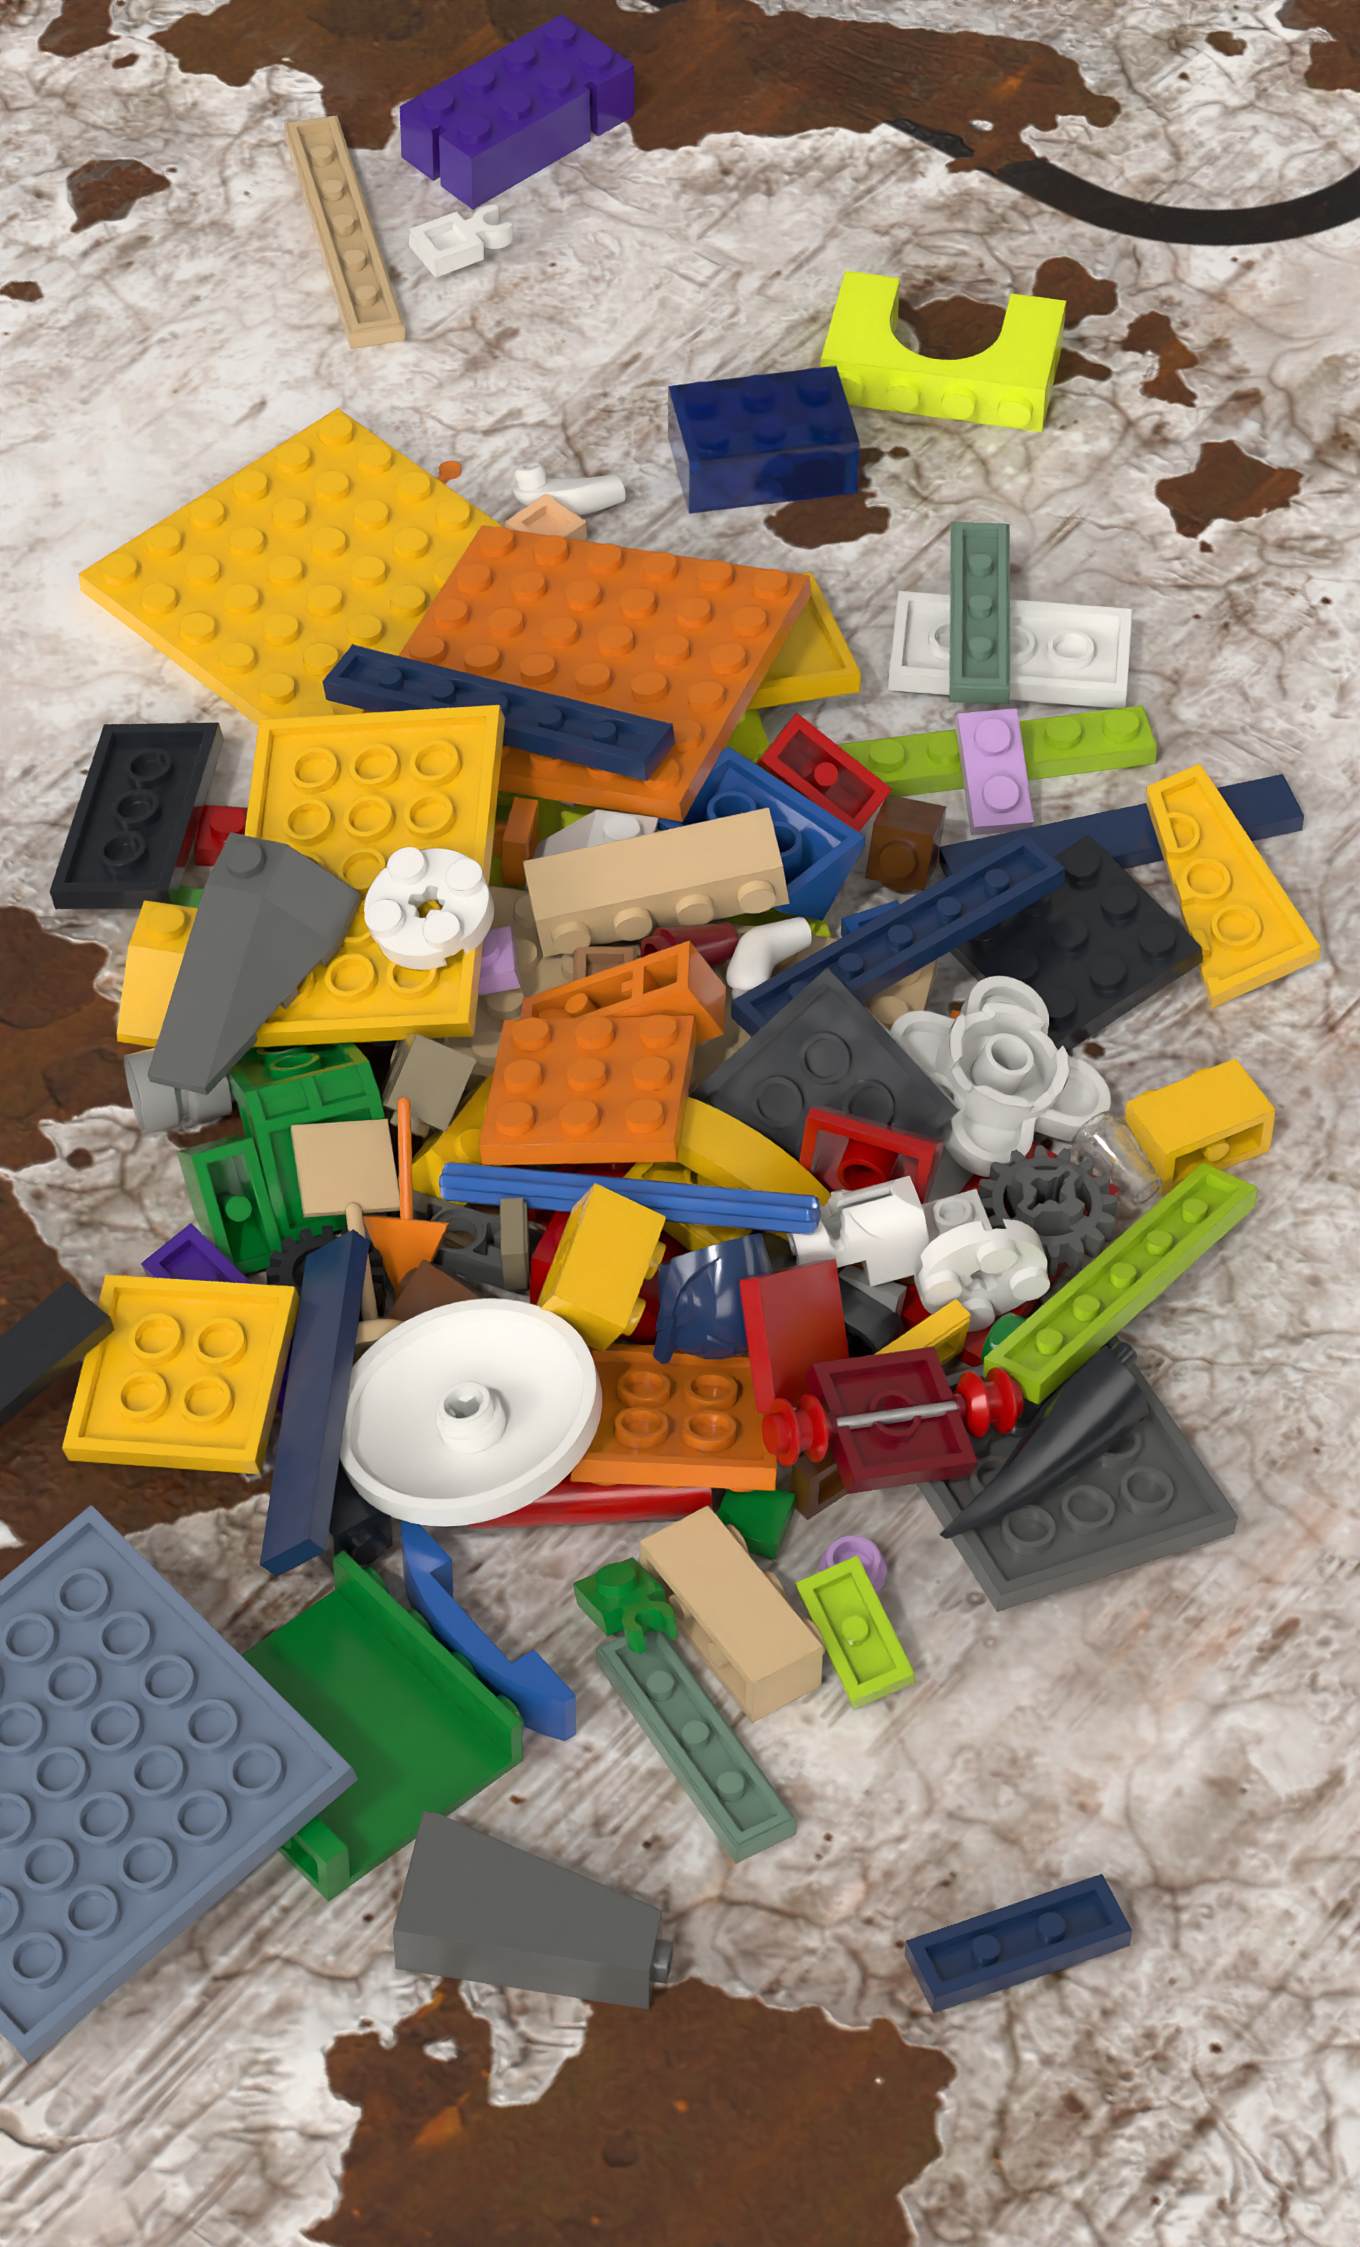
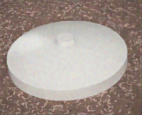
[339,1298,602,1527]

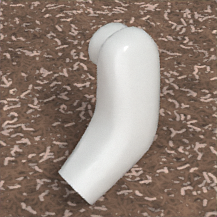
[513,461,626,516]
[726,917,812,1000]

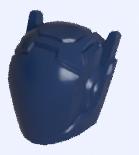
[653,1234,773,1364]

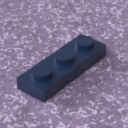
[905,1874,1132,2014]

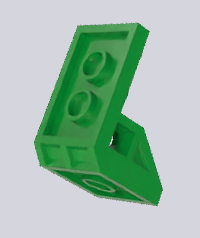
[226,1042,397,1242]

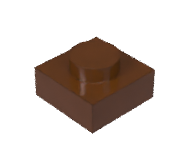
[791,1445,847,1520]

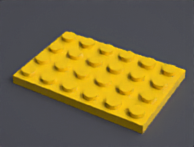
[245,705,505,1047]

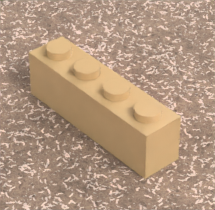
[523,808,790,957]

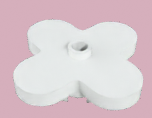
[889,976,1111,1177]

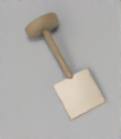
[291,1119,404,1368]

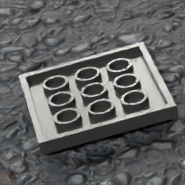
[917,1335,1238,1612]

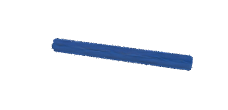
[439,1162,821,1235]

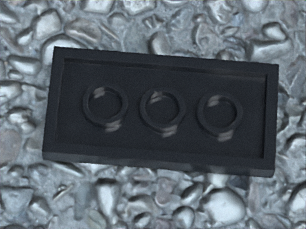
[49,722,224,909]

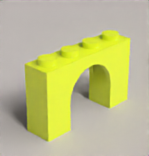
[819,270,1066,432]

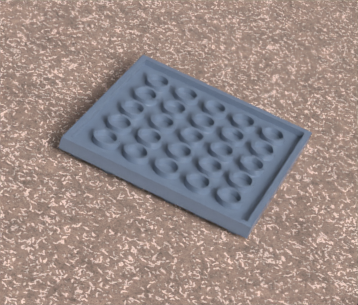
[0,1505,358,2065]

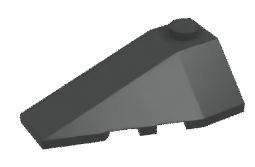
[147,832,363,1095]

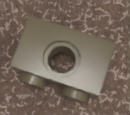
[379,1034,477,1138]

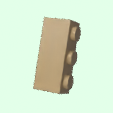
[639,1506,826,1723]

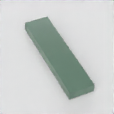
[949,522,1010,704]
[596,1631,797,1864]

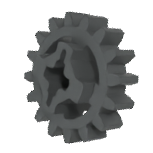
[978,1145,1118,1276]

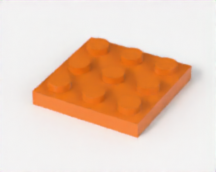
[479,1014,697,1165]
[571,1343,777,1492]

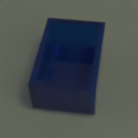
[668,366,860,514]

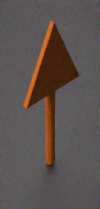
[362,1097,450,1291]

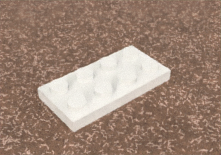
[888,591,1133,708]

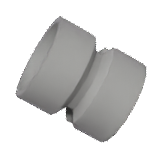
[124,1048,232,1135]

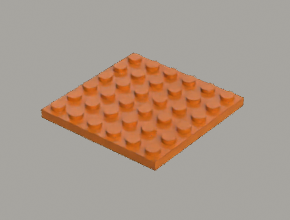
[362,525,812,822]

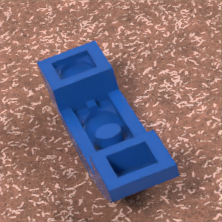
[401,1521,576,1741]

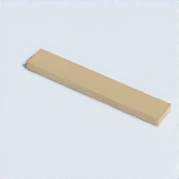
[284,116,405,349]

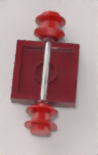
[761,1346,1023,1494]

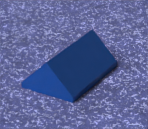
[649,746,865,921]

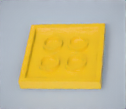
[62,1275,300,1474]

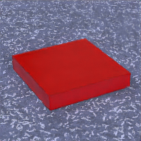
[739,1259,849,1413]

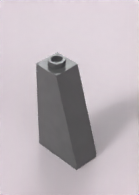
[393,1811,674,2010]

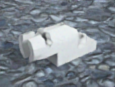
[786,1176,992,1287]

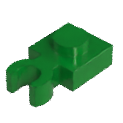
[573,1557,679,1654]

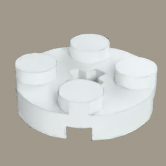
[364,847,494,970]
[914,1219,1050,1332]

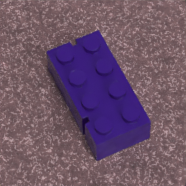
[400,14,634,210]

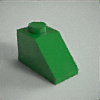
[177,1134,282,1275]

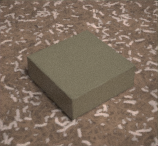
[500,1198,530,1290]

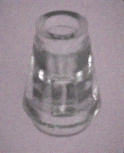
[1071,1111,1163,1206]

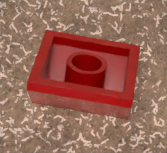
[799,1105,945,1204]

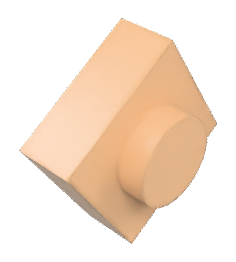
[505,494,587,541]

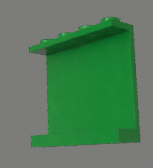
[241,1550,524,1902]

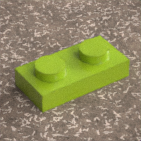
[795,1555,916,1710]

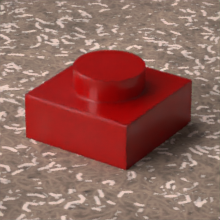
[194,805,248,867]

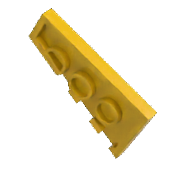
[1145,763,1321,1009]

